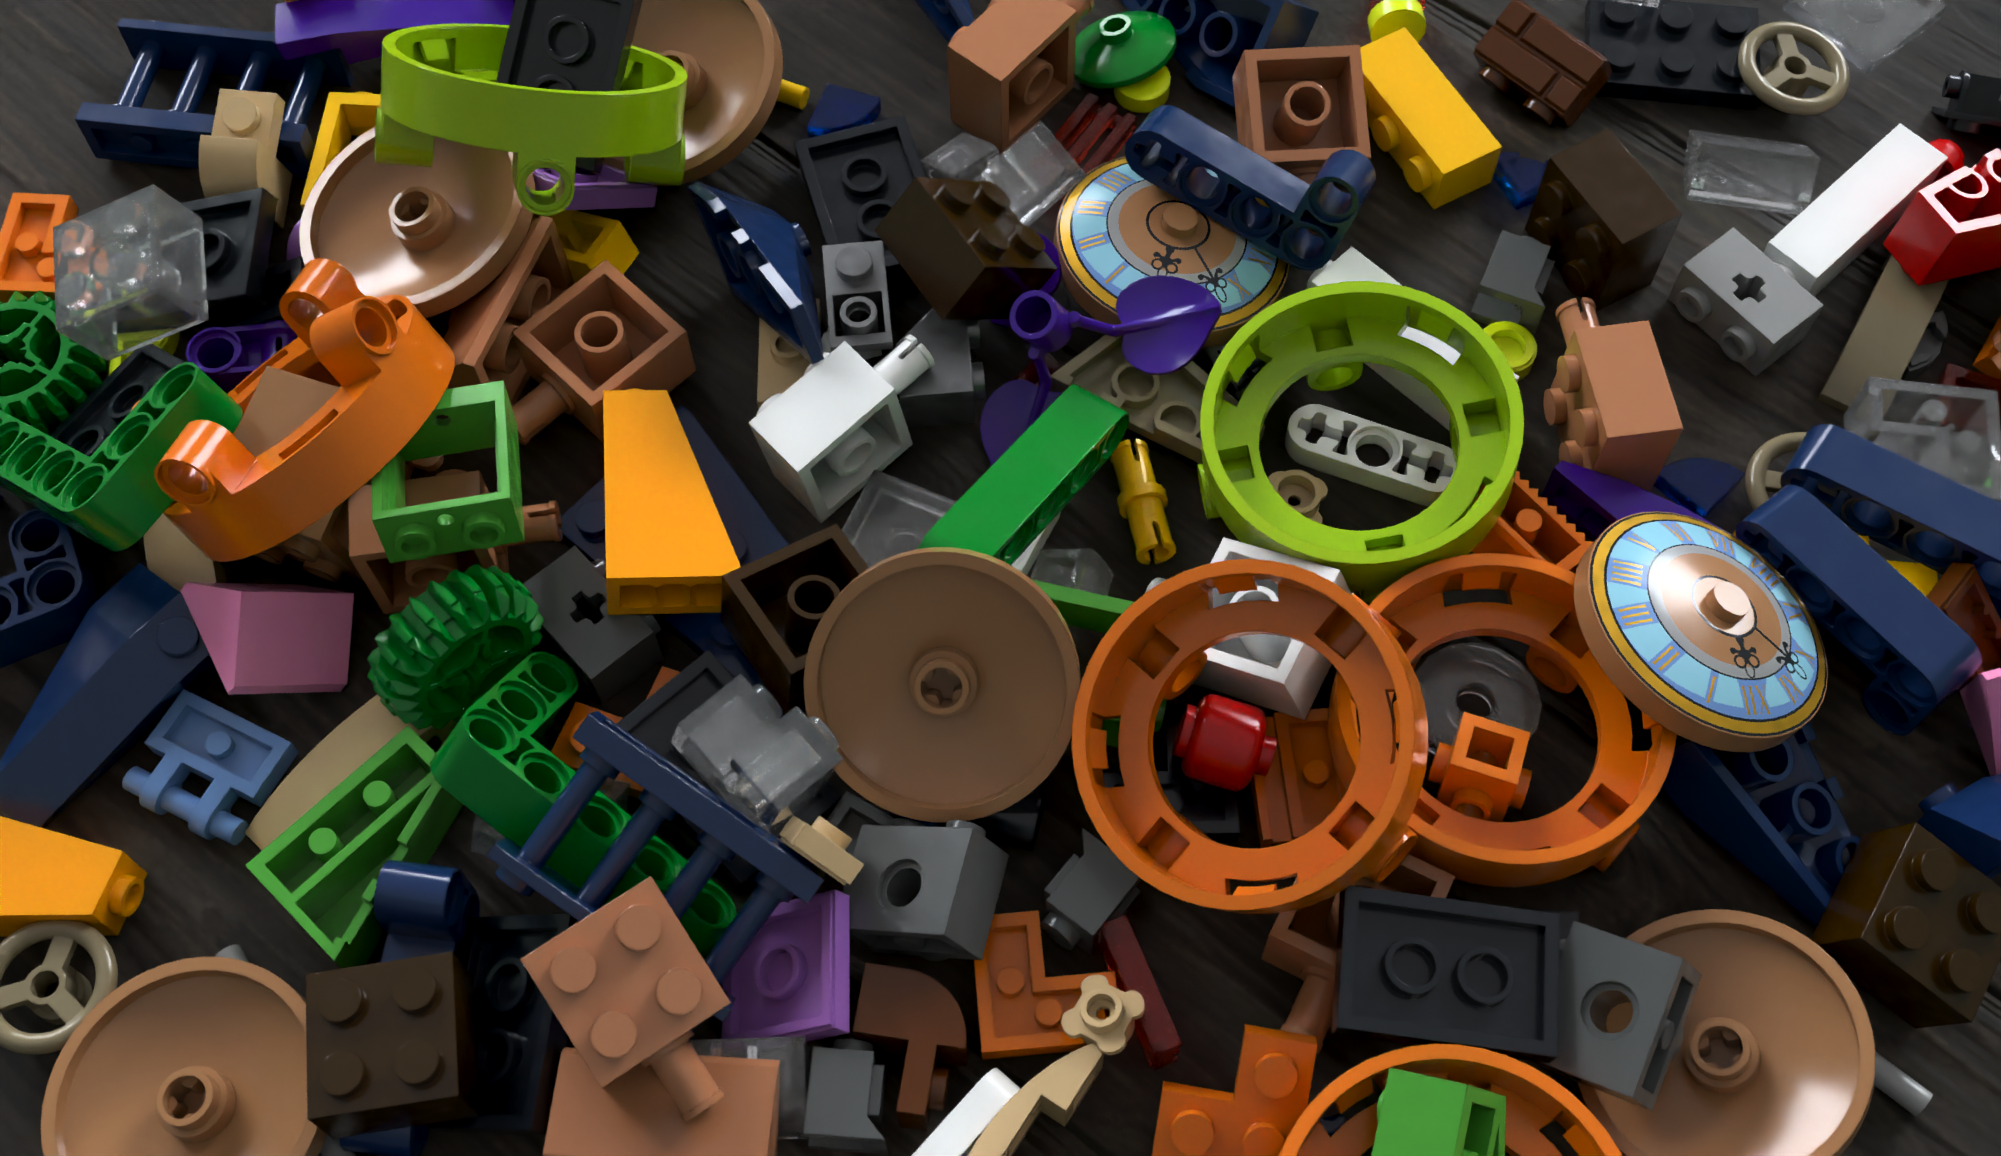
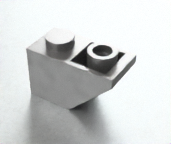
[822,240,893,352]
[896,308,986,428]

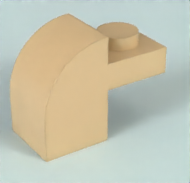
[198,88,293,229]

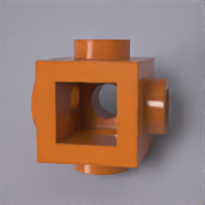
[1428,712,1532,822]

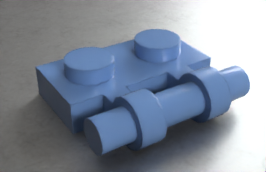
[122,689,299,845]

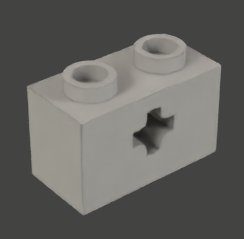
[1668,227,1824,377]

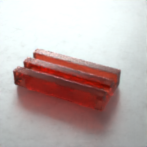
[1027,92,1137,200]
[1099,915,1182,1070]

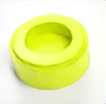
[1367,0,1426,43]
[1114,66,1171,113]
[1483,321,1537,381]

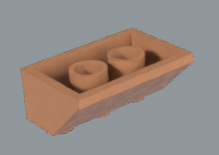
[443,216,574,406]
[543,1047,780,1156]

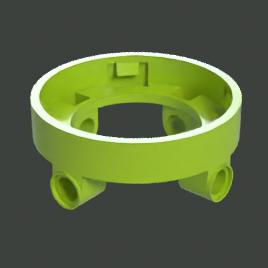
[375,24,688,216]
[1197,281,1524,605]

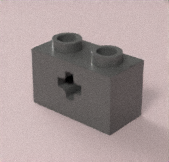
[523,546,664,706]

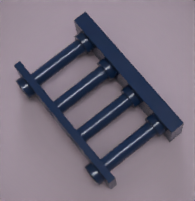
[75,18,354,180]
[486,711,825,1022]

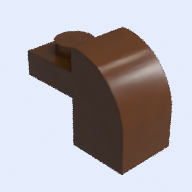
[853,962,968,1131]

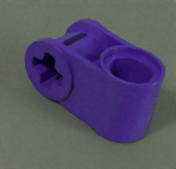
[186,320,298,394]

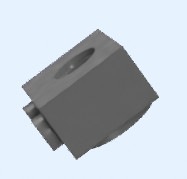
[842,818,1009,961]
[1533,921,1702,1111]

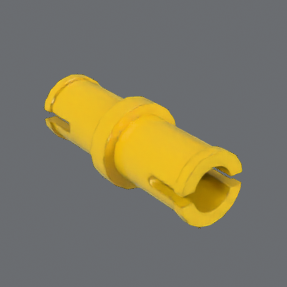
[1110,439,1176,565]

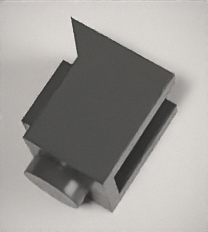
[1469,230,1555,337]
[1040,828,1141,956]
[803,1039,889,1155]

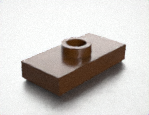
[1926,562,2001,690]

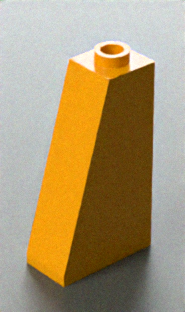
[603,388,740,615]
[0,816,148,937]

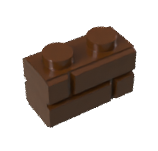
[1473,0,1612,128]

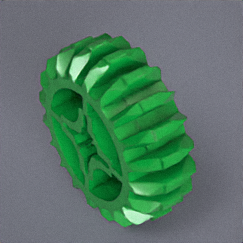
[0,290,109,435]
[367,564,544,730]

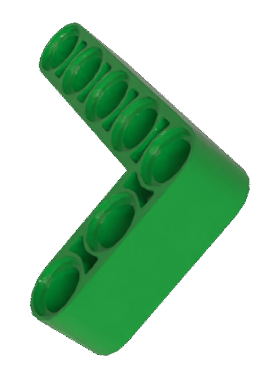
[0,362,243,552]
[918,384,1130,565]
[430,652,737,959]

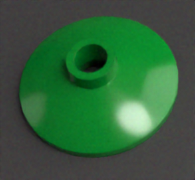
[1074,11,1177,89]

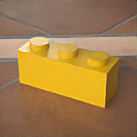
[1360,27,1502,209]

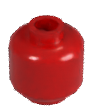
[1172,694,1277,792]

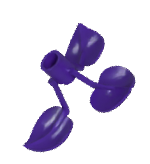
[980,231,1222,466]

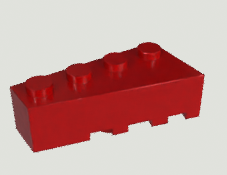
[1883,148,2001,286]

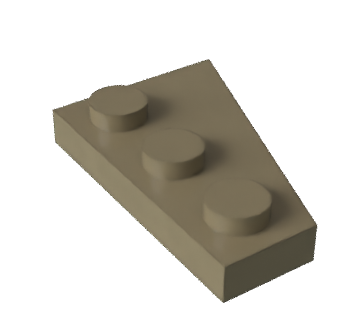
[1050,335,1265,464]

